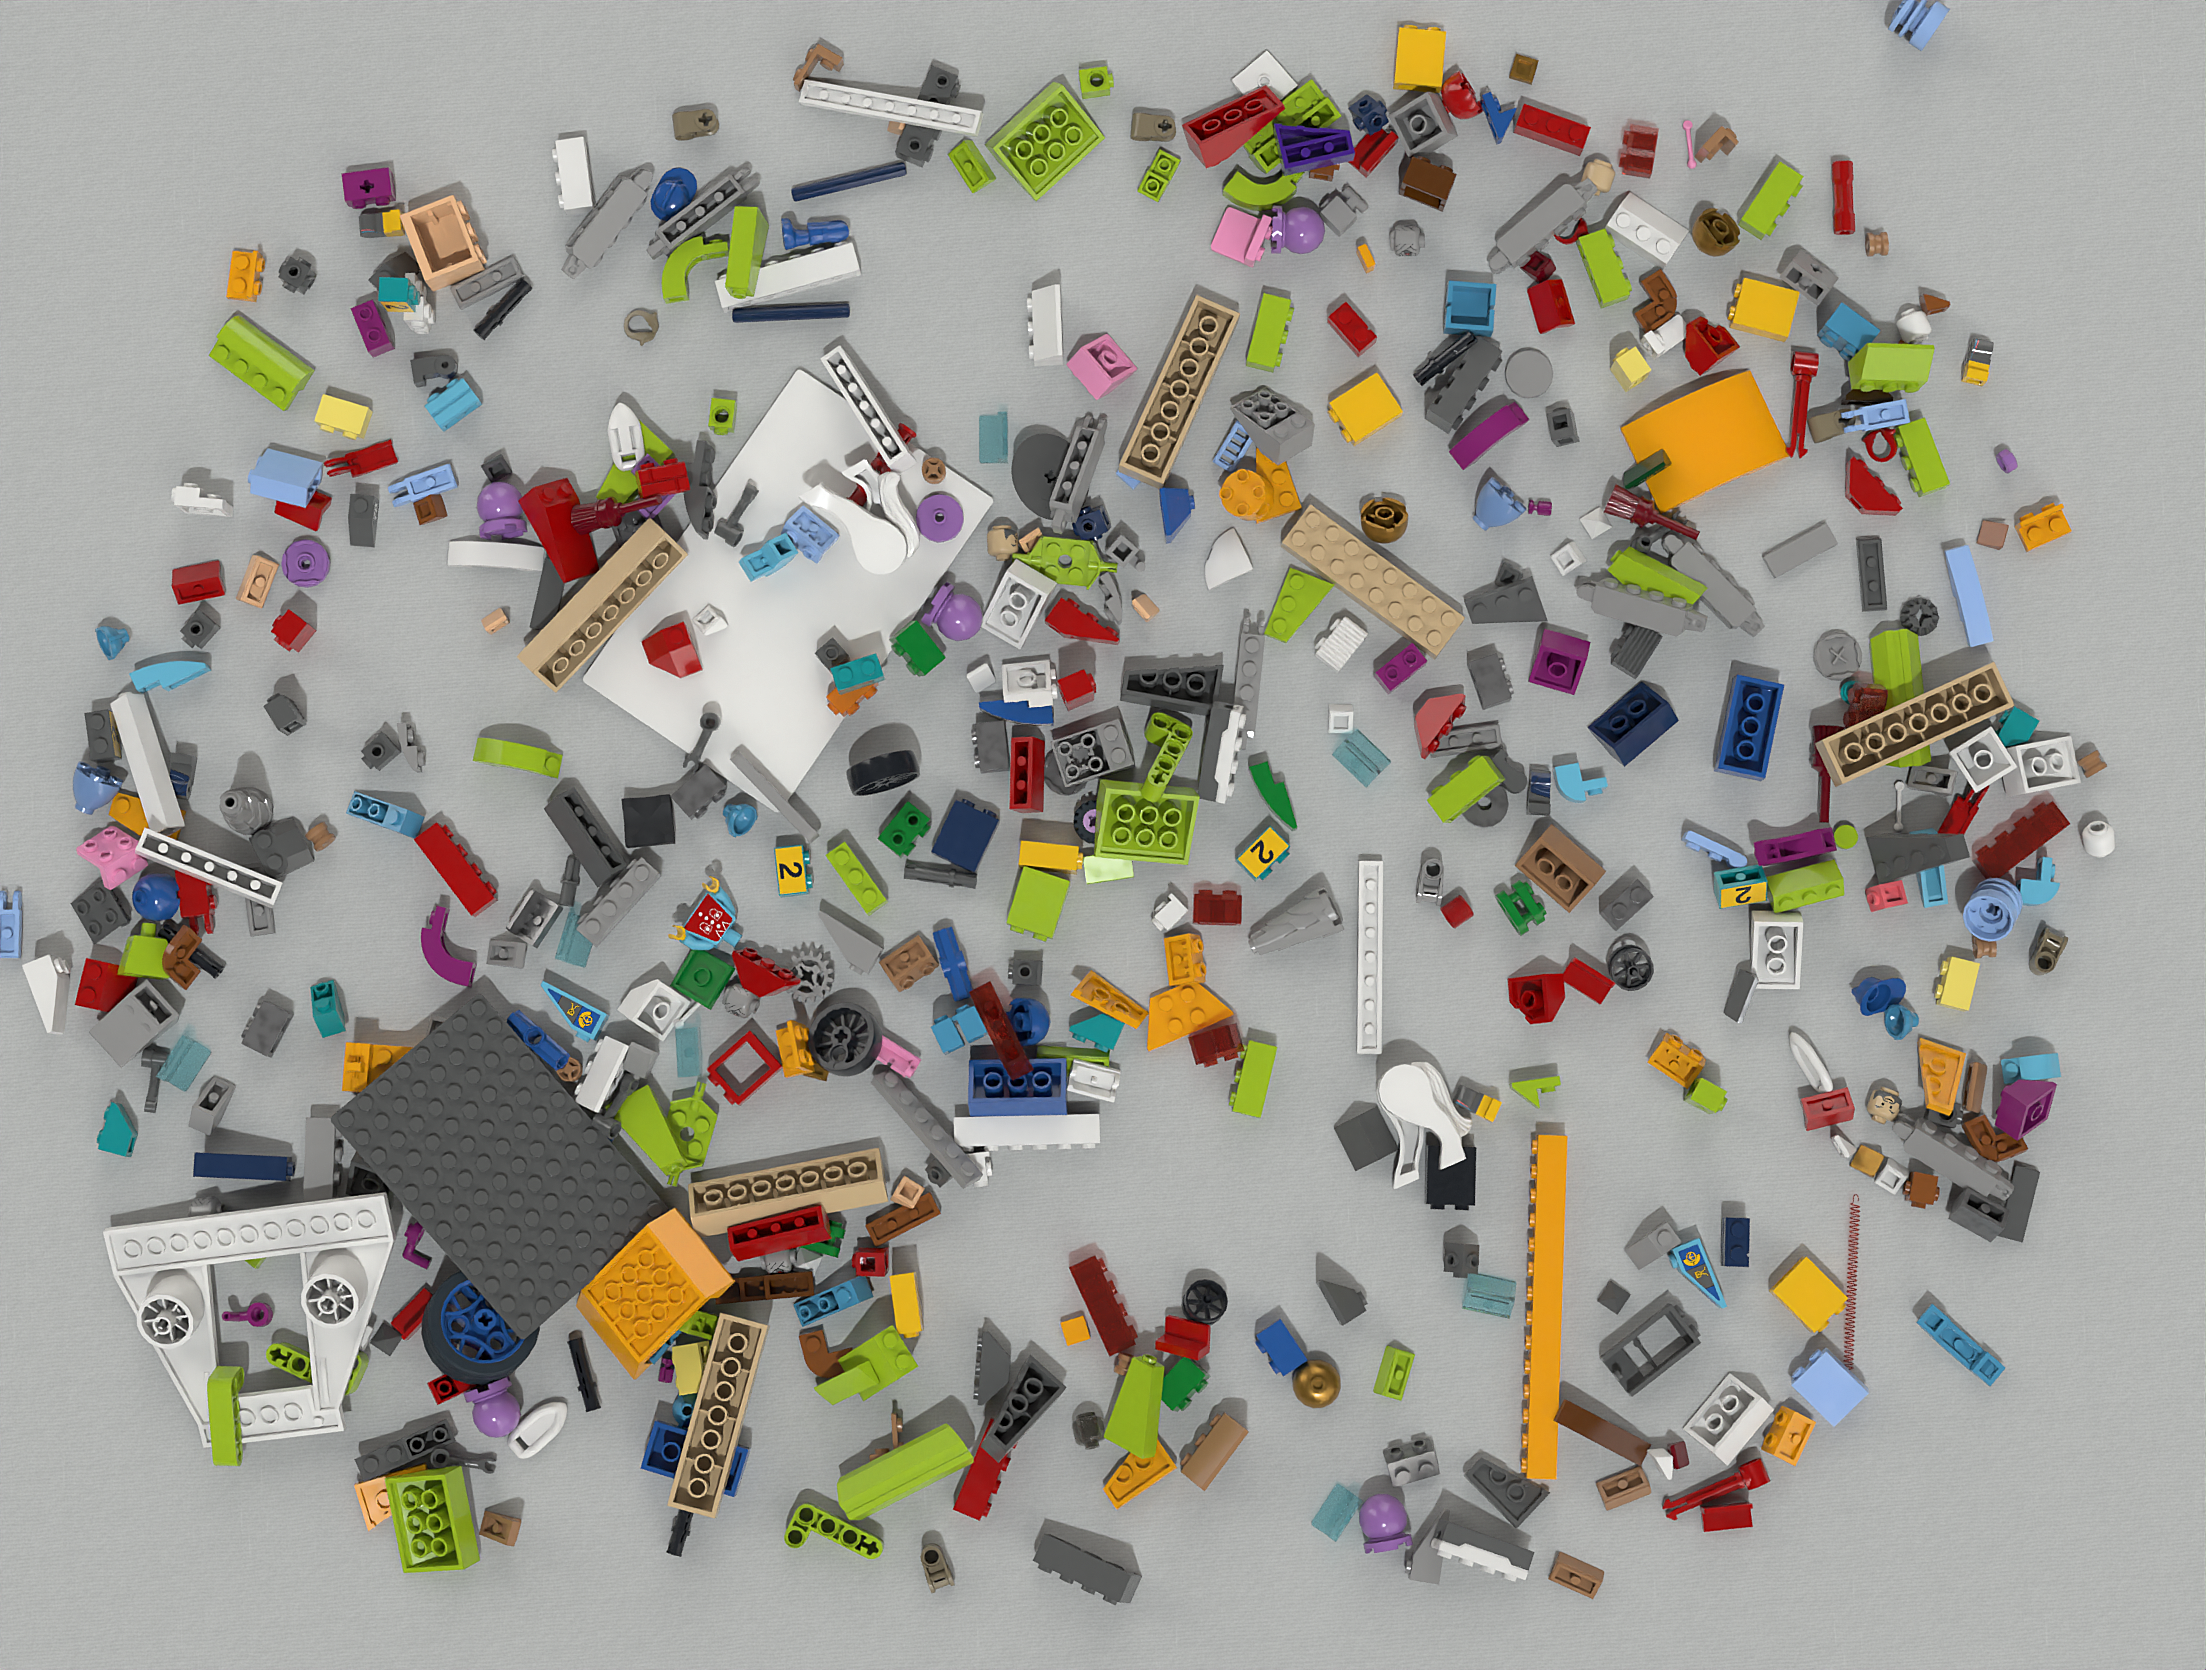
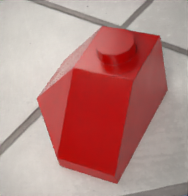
[1685,316,1740,376]
[642,622,703,678]
[1508,973,1565,1024]

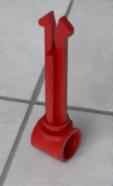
[1785,351,1819,459]
[1662,1458,1771,1521]

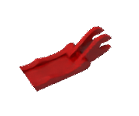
[324,439,398,478]
[1937,785,1990,834]

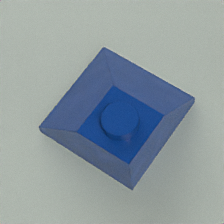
[1159,488,1195,544]

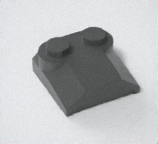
[249,818,314,880]

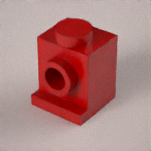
[852,1247,889,1277]

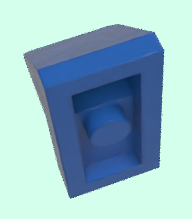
[1480,92,1517,145]

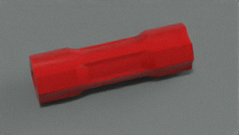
[1832,160,1855,235]

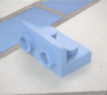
[781,505,840,564]

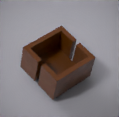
[1399,156,1457,212]

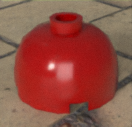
[1441,70,1484,120]

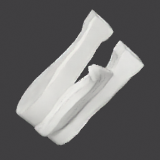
[798,458,920,575]
[1376,1062,1473,1189]

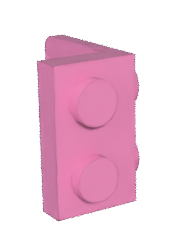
[1211,207,1272,268]
[76,826,148,890]

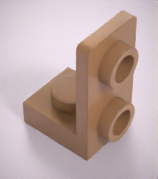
[793,44,844,92]
[869,1412,904,1462]

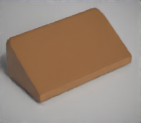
[1962,1062,1988,1113]
[1596,1466,1651,1511]
[1548,1552,1604,1599]

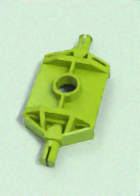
[1012,536,1118,590]
[667,1081,718,1187]

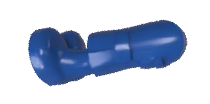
[781,218,849,250]

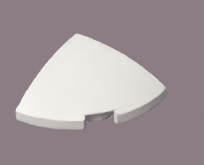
[1205,528,1253,590]

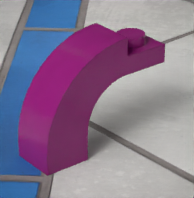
[1449,402,1529,470]
[1753,827,1837,866]
[421,906,477,988]

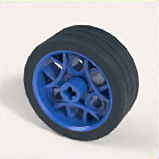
[421,1270,540,1385]

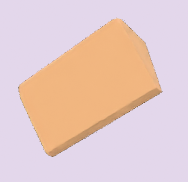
[236,555,279,609]

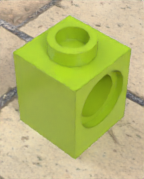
[1079,66,1114,99]
[708,398,737,436]

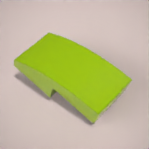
[1137,150,1182,202]

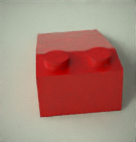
[1182,85,1285,169]
[518,478,600,583]

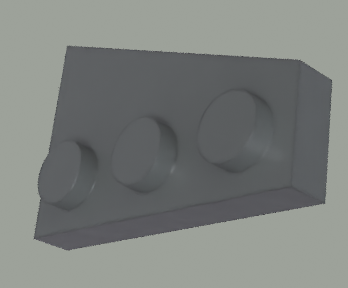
[1464,576,1548,624]
[1463,1458,1550,1528]

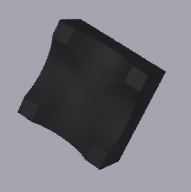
[621,794,676,848]

